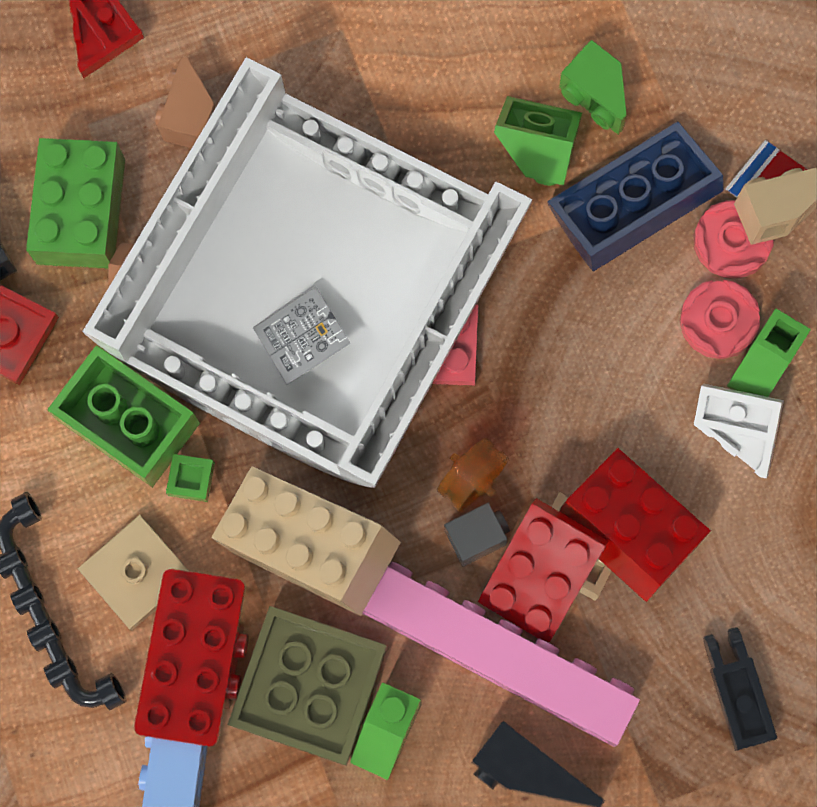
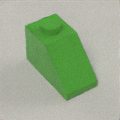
[350,682,422,780]

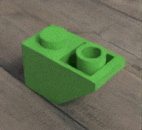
[559,40,627,135]
[727,308,811,397]

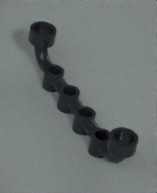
[0,492,126,710]

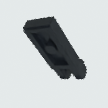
[703,627,777,751]

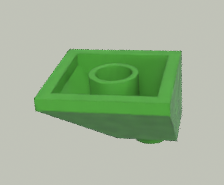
[494,96,582,186]

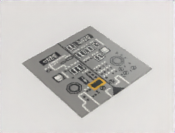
[253,287,351,385]

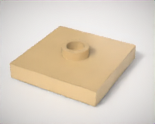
[78,515,190,631]

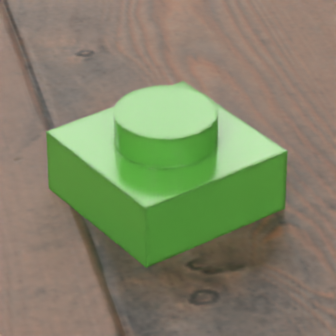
[166,454,215,502]

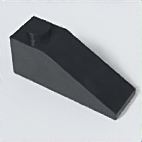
[472,721,605,807]

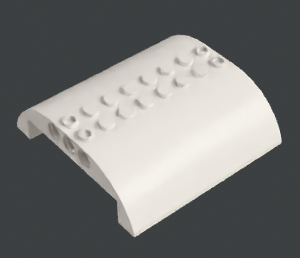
[83,57,532,487]

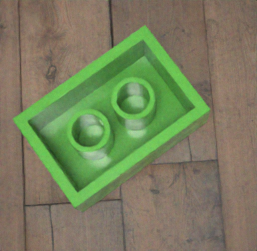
[26,138,125,269]
[47,345,200,488]

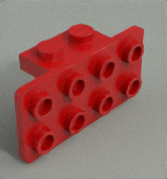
[134,569,249,747]

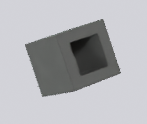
[444,503,510,567]

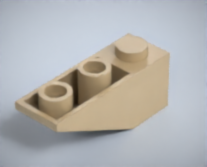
[734,167,817,245]

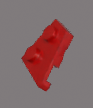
[69,0,144,78]

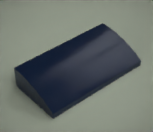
[547,121,723,272]

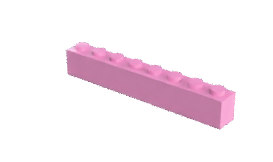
[362,561,640,747]

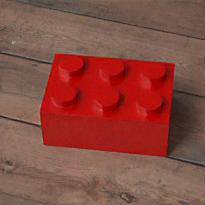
[559,448,711,602]

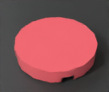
[694,200,773,278]
[680,280,760,359]

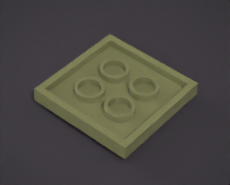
[227,606,387,766]

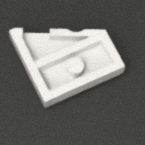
[694,384,784,478]

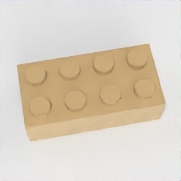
[211,466,401,616]

